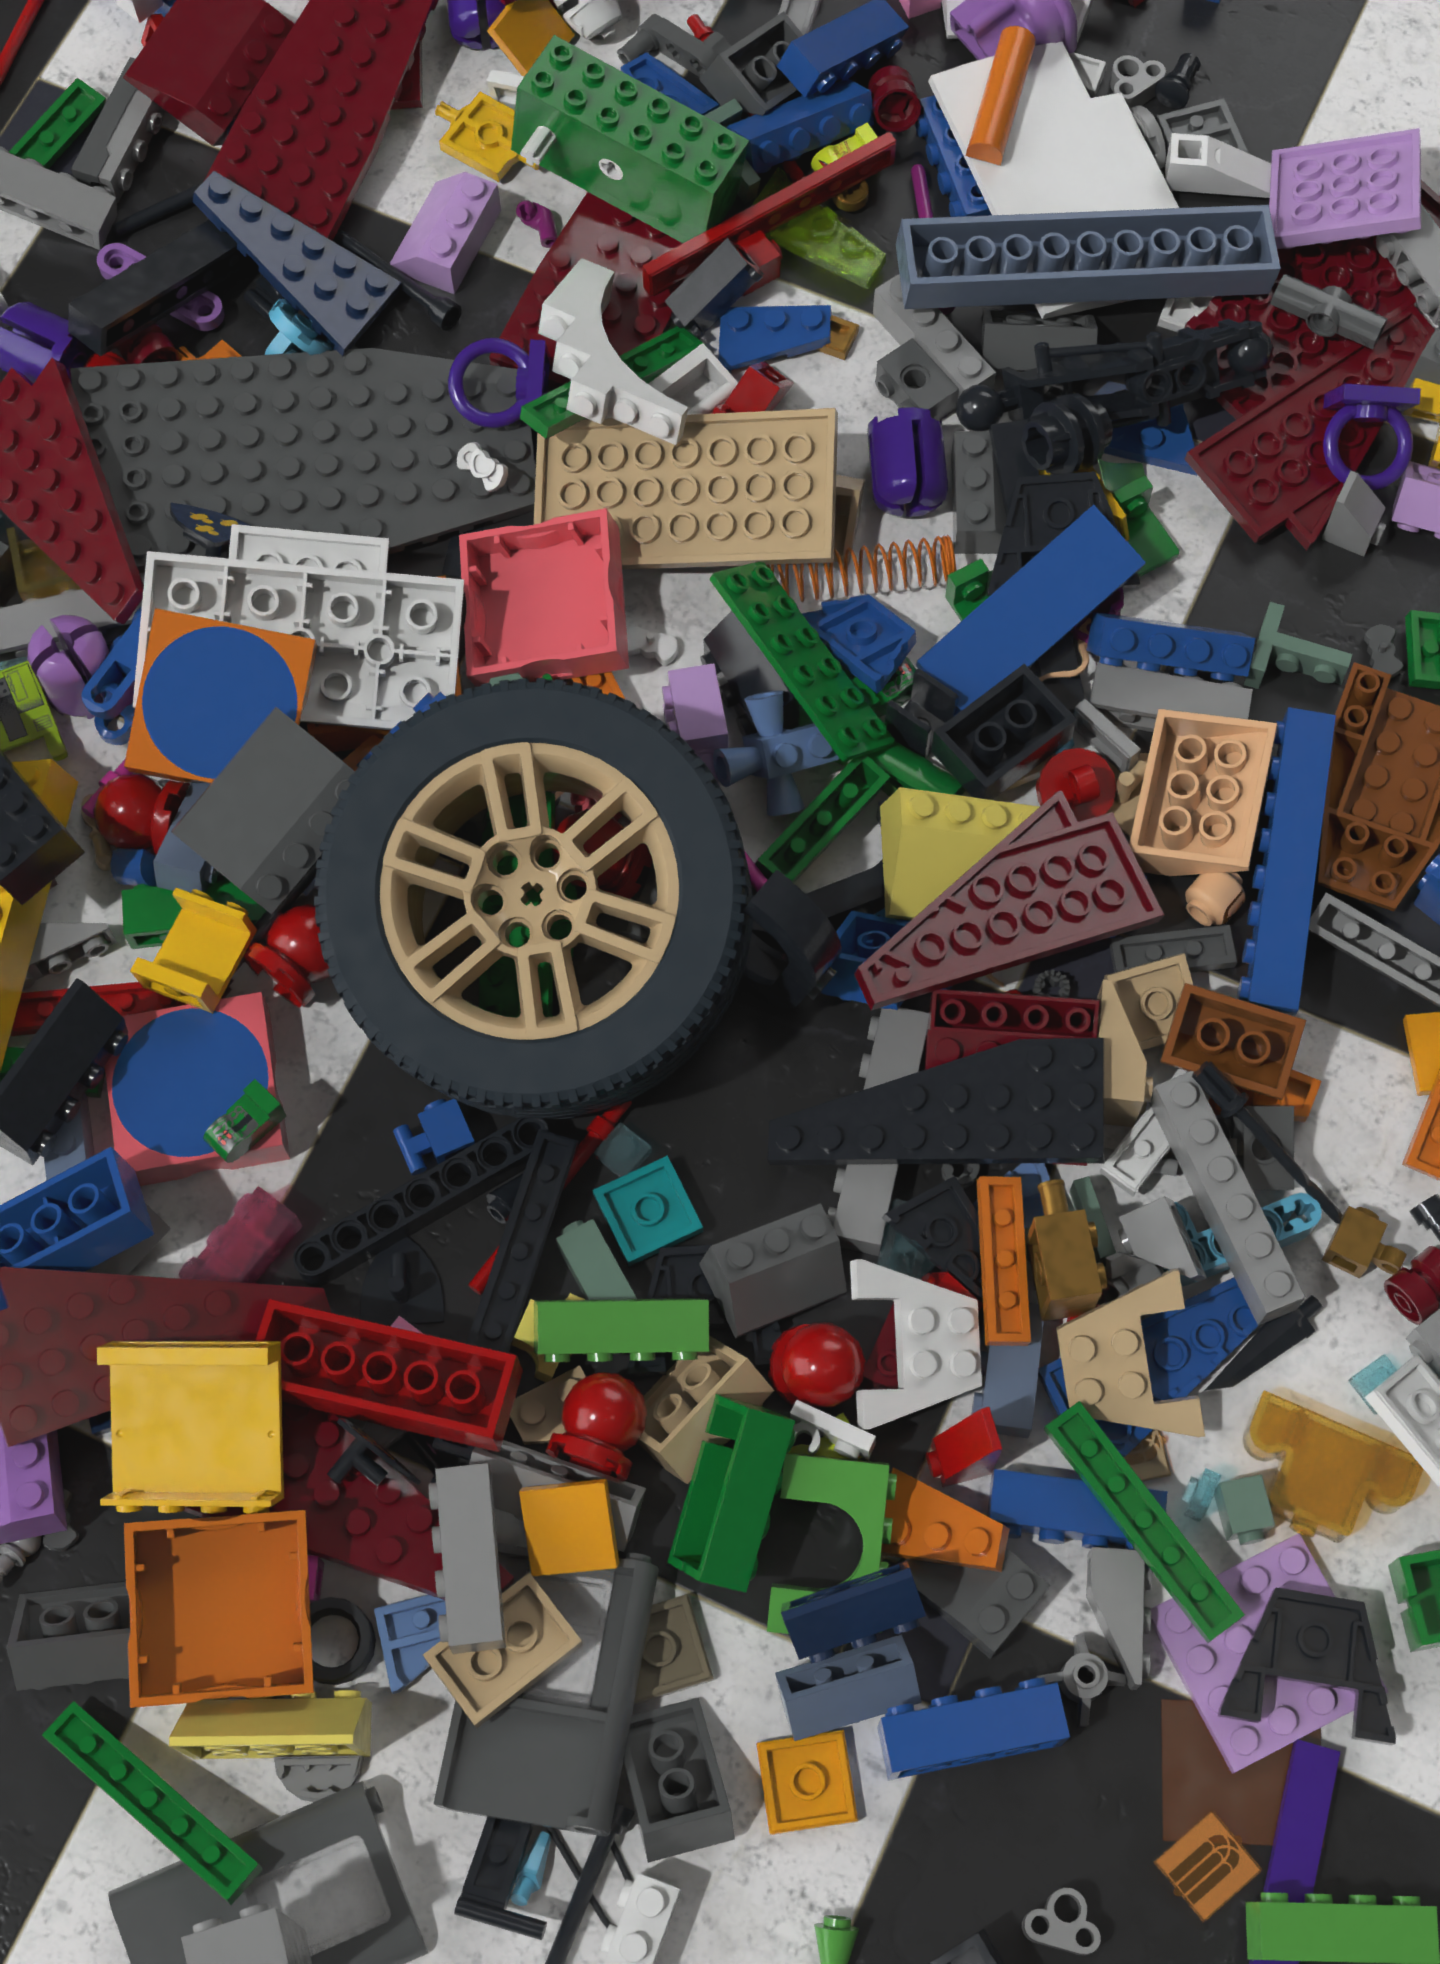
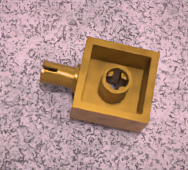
[1025,1179,1107,1321]

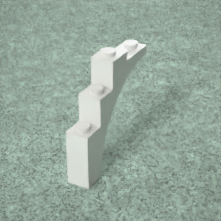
[538,258,688,445]

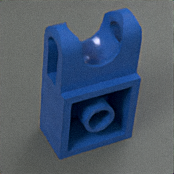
[81,606,142,745]

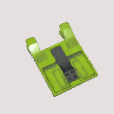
[0,661,68,761]

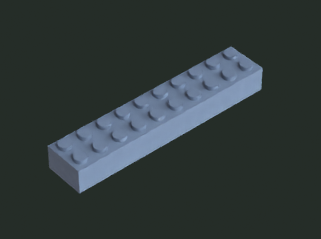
[896,205,1281,309]

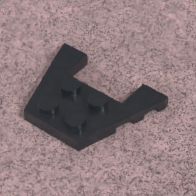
[987,471,1140,597]
[627,1244,782,1378]
[1218,1587,1396,1746]

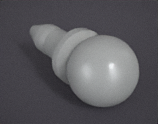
[0,1536,42,1583]

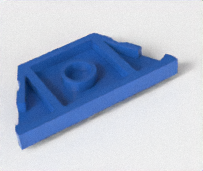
[1095,381,1197,476]
[797,594,916,693]

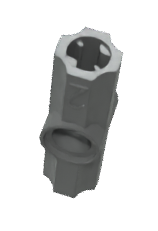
[1271,274,1388,349]

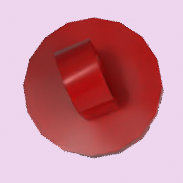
[1036,748,1116,822]

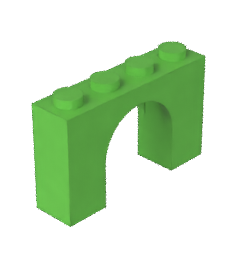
[767,1452,897,1634]

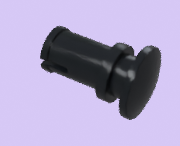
[1155,53,1201,109]

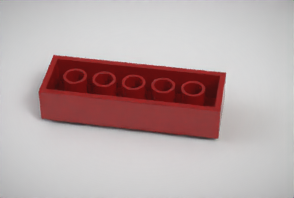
[255,1299,523,1452]

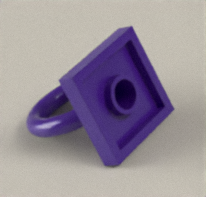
[448,338,550,431]
[1323,384,1421,491]

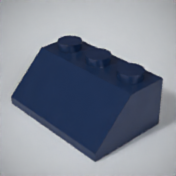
[781,1561,926,1664]

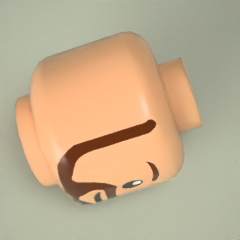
[1185,872,1245,926]

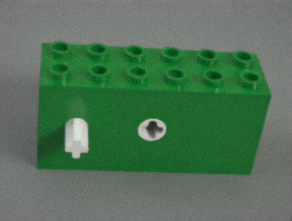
[511,35,749,243]

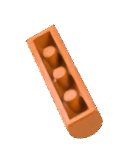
[965,26,1036,166]

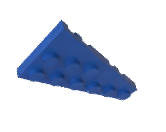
[1038,1277,1258,1458]

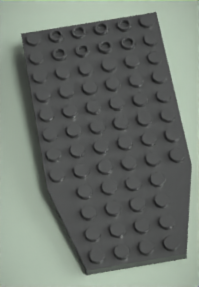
[71,348,536,573]

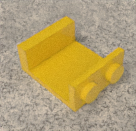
[130,888,257,1014]

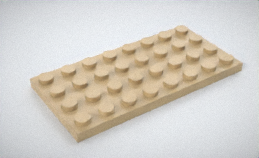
[533,408,838,570]

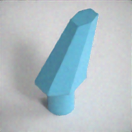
[510,1831,551,1906]

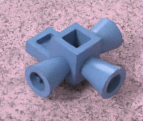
[713,691,839,816]

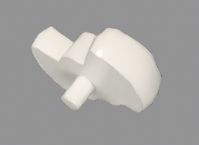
[457,442,508,492]
[627,626,678,666]

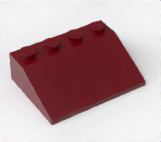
[123,0,294,146]

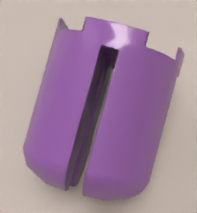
[28,615,109,719]

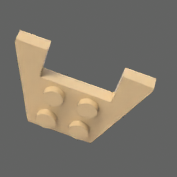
[1056,1268,1205,1437]

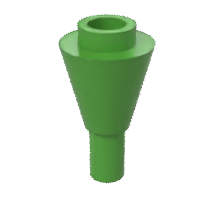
[814,1915,859,1964]

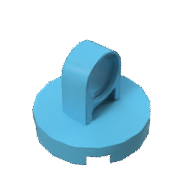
[265,298,334,356]

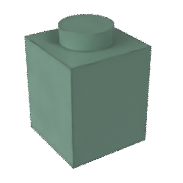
[1213,1474,1275,1545]

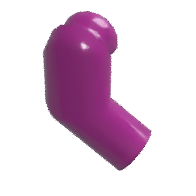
[516,200,558,248]

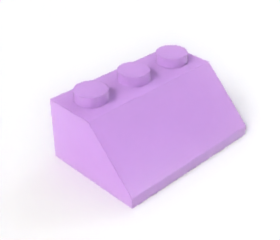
[390,172,501,294]
[1392,461,1440,539]

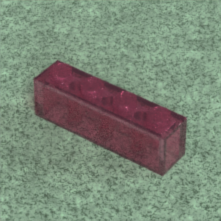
[179,1186,302,1283]

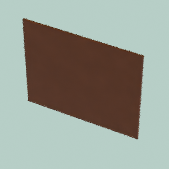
[1161,1699,1325,1848]

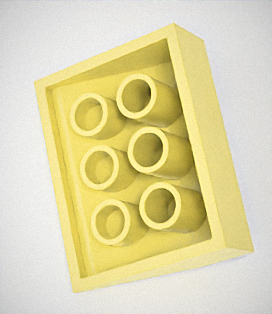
[880,787,1039,921]
[169,1690,372,1759]

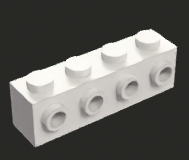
[600,1872,681,1964]

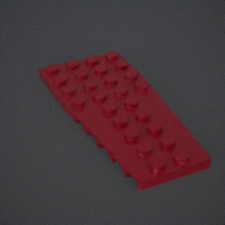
[203,0,439,241]
[1183,180,1440,420]
[489,192,687,389]

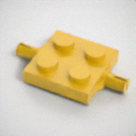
[435,92,541,182]

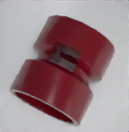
[868,66,921,132]
[116,322,179,364]
[1384,1246,1440,1325]

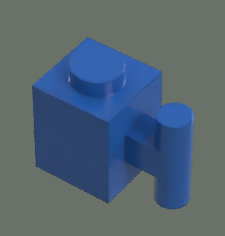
[393,1099,475,1176]

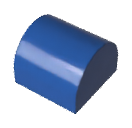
[110,848,157,886]

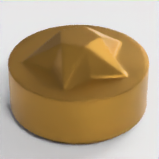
[832,180,869,212]

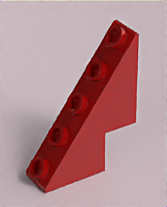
[711,361,794,414]

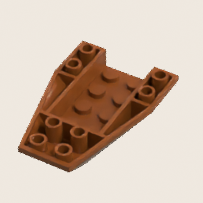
[1317,662,1440,911]

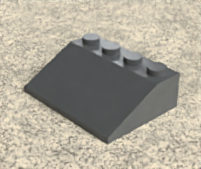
[171,706,355,914]

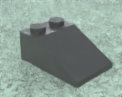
[896,1548,1051,1659]
[623,1698,735,1863]

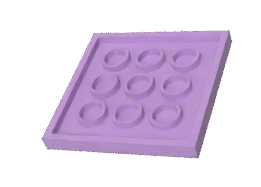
[1269,128,1421,249]
[1151,1533,1388,1774]

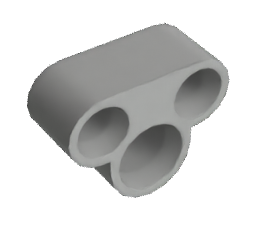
[1110,55,1166,109]
[1022,1888,1101,1955]

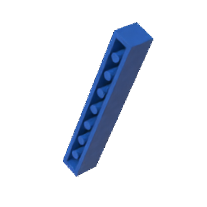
[1237,707,1336,1017]

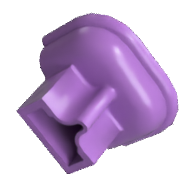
[950,0,1077,60]

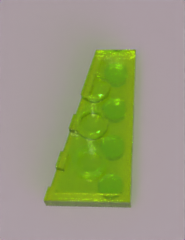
[751,167,886,290]

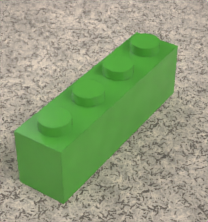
[534,1298,709,1362]
[1246,1892,1440,1964]

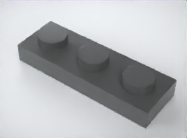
[1109,925,1237,973]

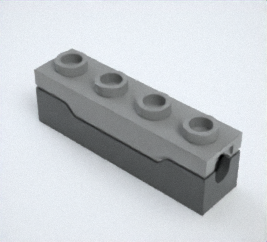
[71,57,166,203]

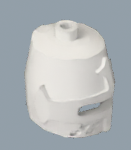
[553,0,623,39]

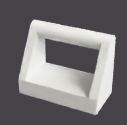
[649,343,738,415]

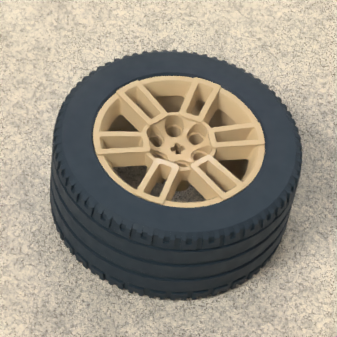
[314,678,753,1120]

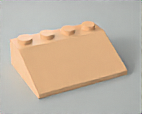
[1129,709,1278,876]

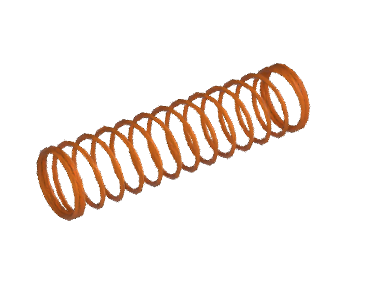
[766,535,956,603]

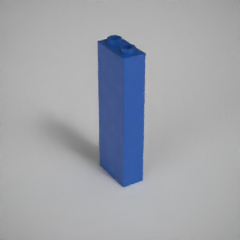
[916,504,1146,716]

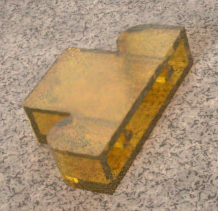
[1243,1390,1423,1543]

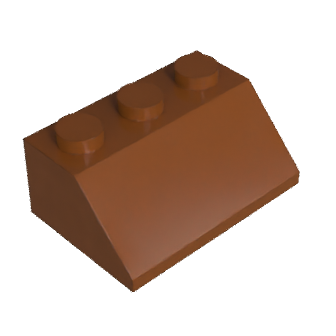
[1160,983,1307,1100]

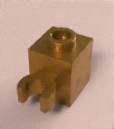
[1321,1206,1407,1279]

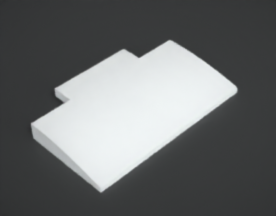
[928,41,1179,319]
[133,524,464,730]

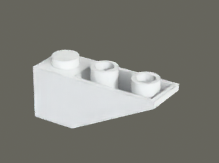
[1165,133,1271,198]

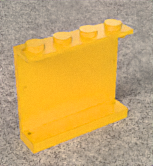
[97,1341,284,1514]

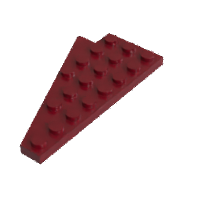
[184,1402,514,1600]

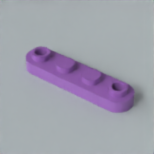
[97,243,225,331]

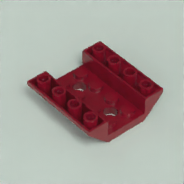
[924,989,1100,1166]

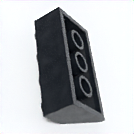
[0,978,128,1165]

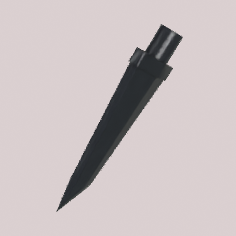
[1204,1295,1323,1391]

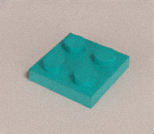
[593,1155,704,1267]

